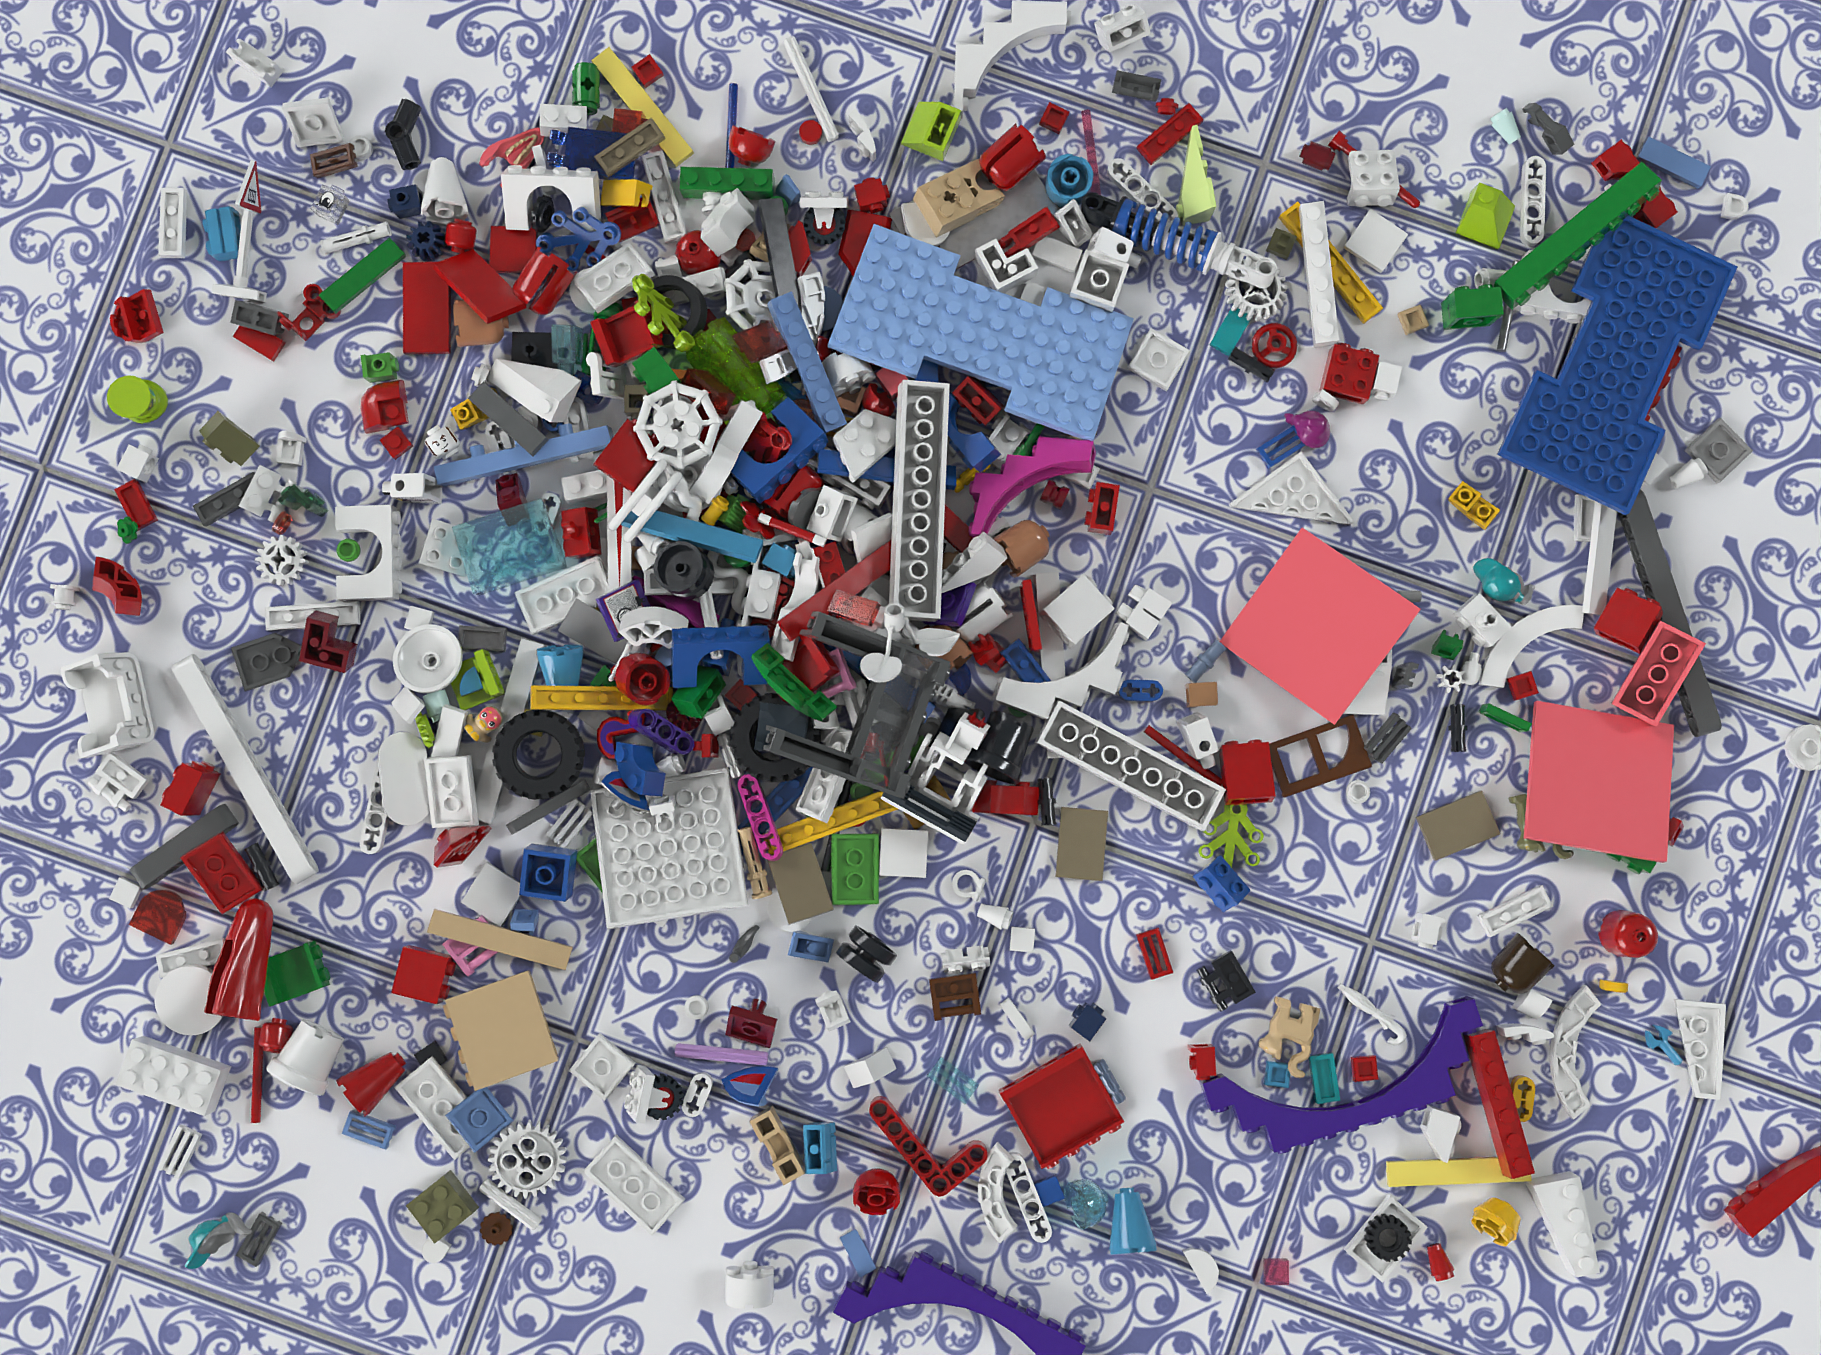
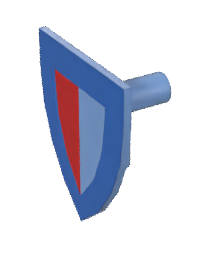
[721,1066,779,1107]

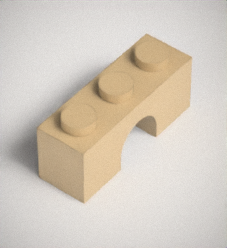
[749,1105,805,1186]

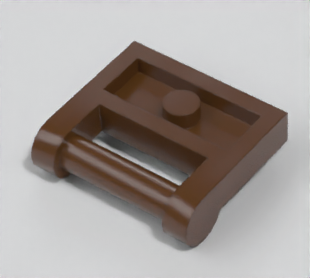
[929,972,981,1021]

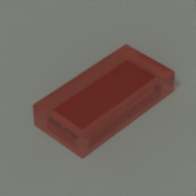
[827,589,881,627]

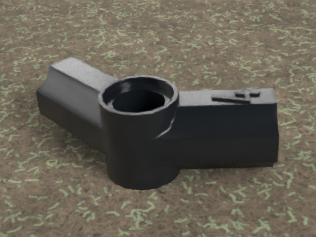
[385,98,422,170]

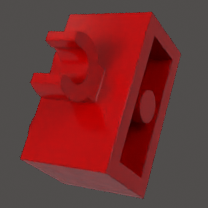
[561,507,602,559]

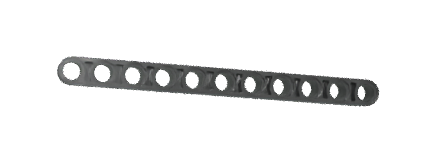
[1618,489,1722,737]

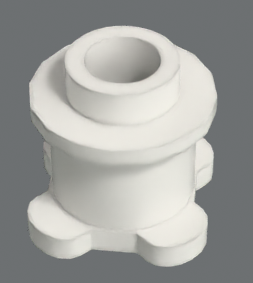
[50,584,80,610]

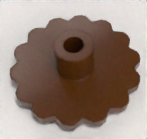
[480,1212,513,1246]

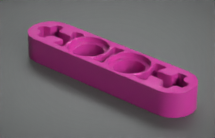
[738,774,783,861]

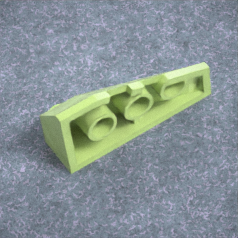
[1176,125,1216,225]

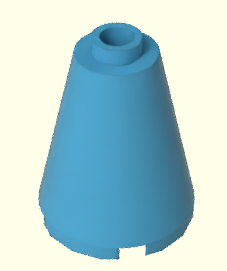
[536,644,584,686]
[1109,1187,1157,1254]

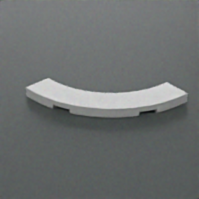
[759,272,825,384]
[1478,605,1584,688]
[1550,985,1602,1120]

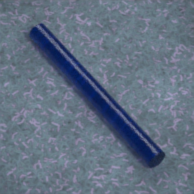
[725,83,738,168]

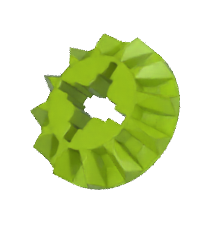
[415,711,435,748]

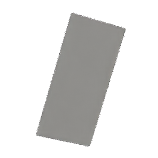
[558,599,652,664]

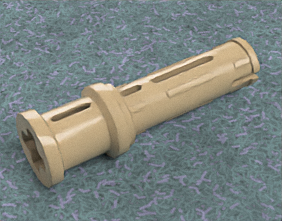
[738,826,772,899]

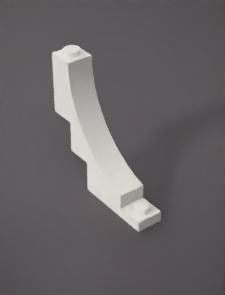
[954,0,1071,119]

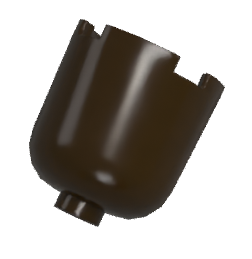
[1491,933,1555,994]

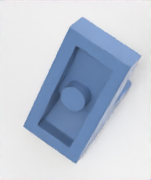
[788,931,834,963]

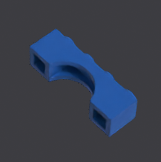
[940,382,1002,473]

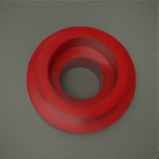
[1155,98,1179,115]

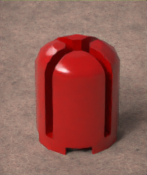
[979,123,1046,191]
[512,247,577,315]
[760,466,824,524]

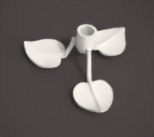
[851,599,960,682]

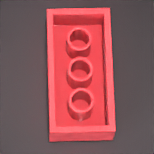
[1611,621,1706,727]

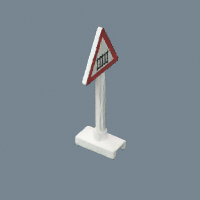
[212,160,267,302]

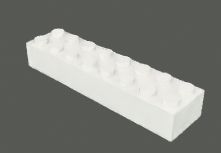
[1034,701,1226,831]

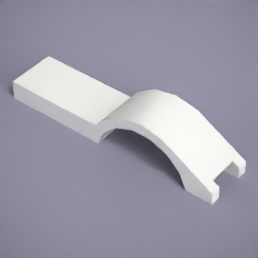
[689,400,763,504]
[771,552,820,662]

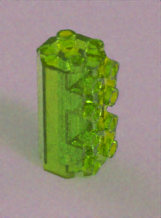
[686,316,785,415]

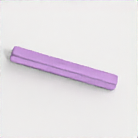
[675,1043,768,1065]

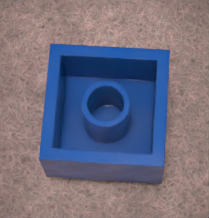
[519,844,577,902]

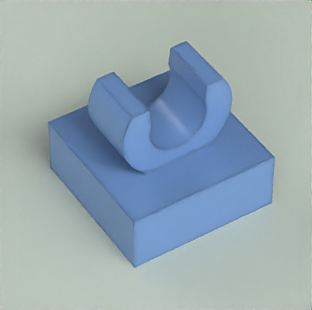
[510,909,539,936]

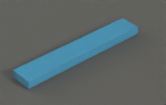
[621,510,763,563]

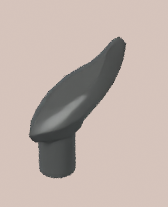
[729,925,760,963]

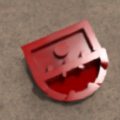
[110,289,164,343]

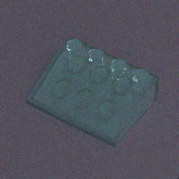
[452,498,567,596]

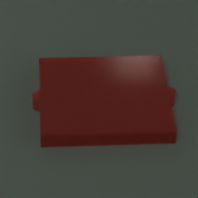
[732,321,787,364]

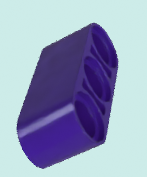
[628,709,694,754]

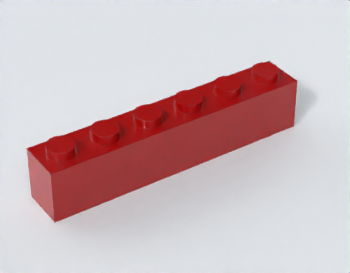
[1463,1029,1535,1179]

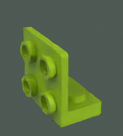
[451,649,505,711]

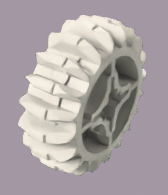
[1224,269,1288,322]

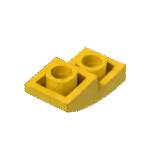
[450,388,498,430]
[1448,481,1500,530]

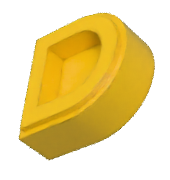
[1599,979,1629,993]

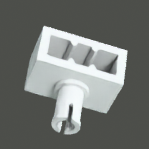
[1453,593,1512,648]

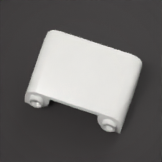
[60,652,154,758]

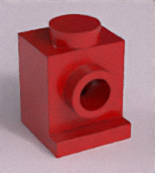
[1188,1044,1216,1080]

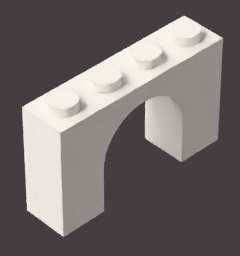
[501,165,602,231]
[1514,250,1592,323]
[335,505,402,602]

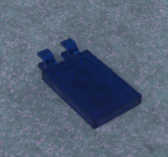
[547,127,636,180]

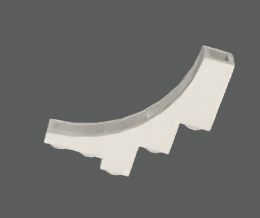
[991,622,1129,720]

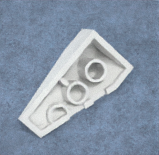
[487,358,582,422]

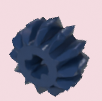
[406,221,447,261]

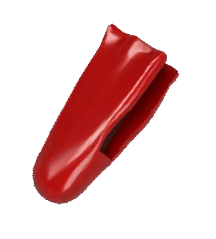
[204,898,273,1021]

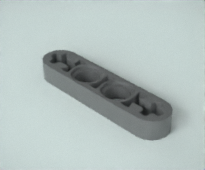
[506,780,591,835]

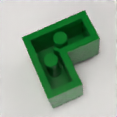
[632,347,682,395]

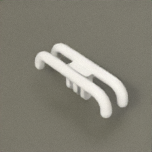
[608,459,682,543]

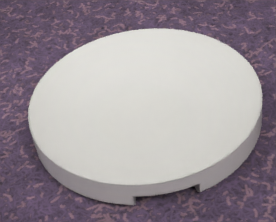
[155,964,224,1035]

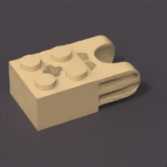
[913,159,1005,238]

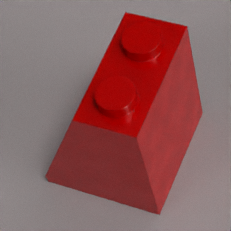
[593,418,666,493]

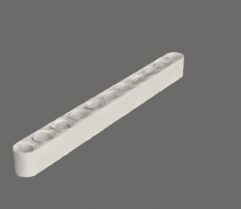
[172,654,319,884]

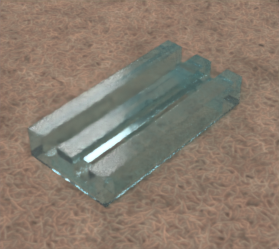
[927,1056,979,1104]

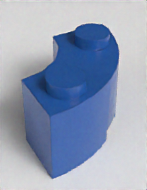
[614,742,666,797]

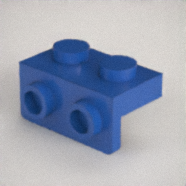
[1192,855,1250,912]

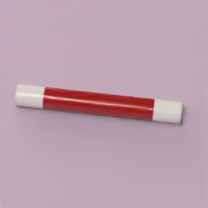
[758,513,827,547]

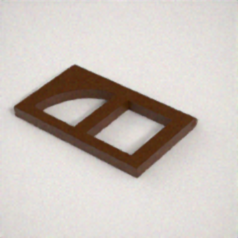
[1269,714,1372,798]

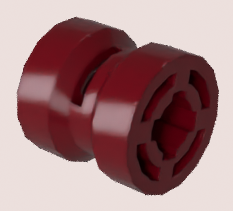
[1040,479,1070,510]

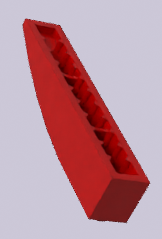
[1724,1145,1821,1238]

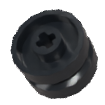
[654,541,715,600]
[836,925,897,983]

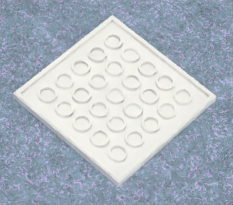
[590,767,749,929]

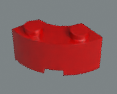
[92,556,142,616]
[972,780,1039,815]

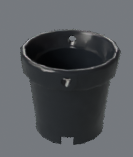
[964,710,1034,785]

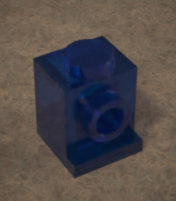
[574,369,603,406]

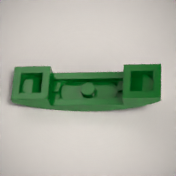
[751,643,837,721]

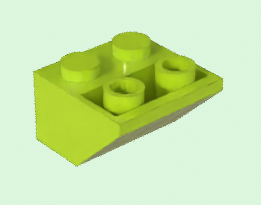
[901,102,961,161]

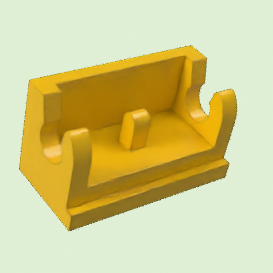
[600,179,653,207]

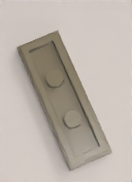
[594,117,666,178]

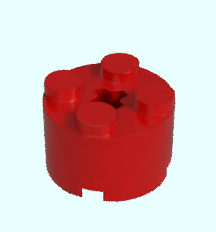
[615,653,670,706]

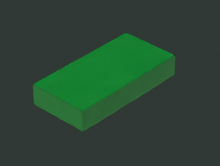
[1479,703,1532,732]

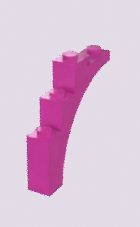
[969,437,1096,538]

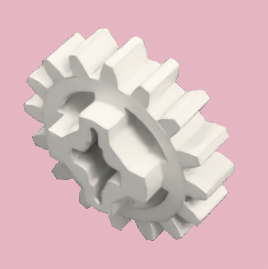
[255,535,309,586]

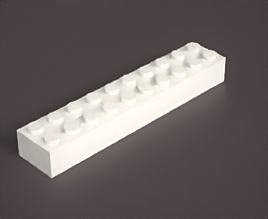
[889,380,950,622]

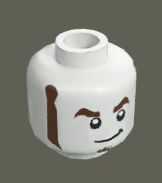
[425,425,460,461]

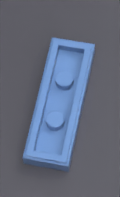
[1636,137,1711,189]

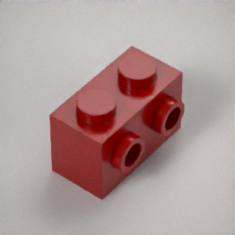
[952,376,1005,425]
[1084,482,1120,535]

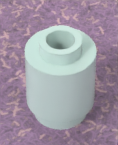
[423,690,450,723]

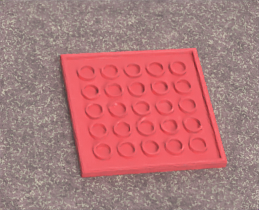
[1219,527,1421,725]
[1524,701,1674,863]

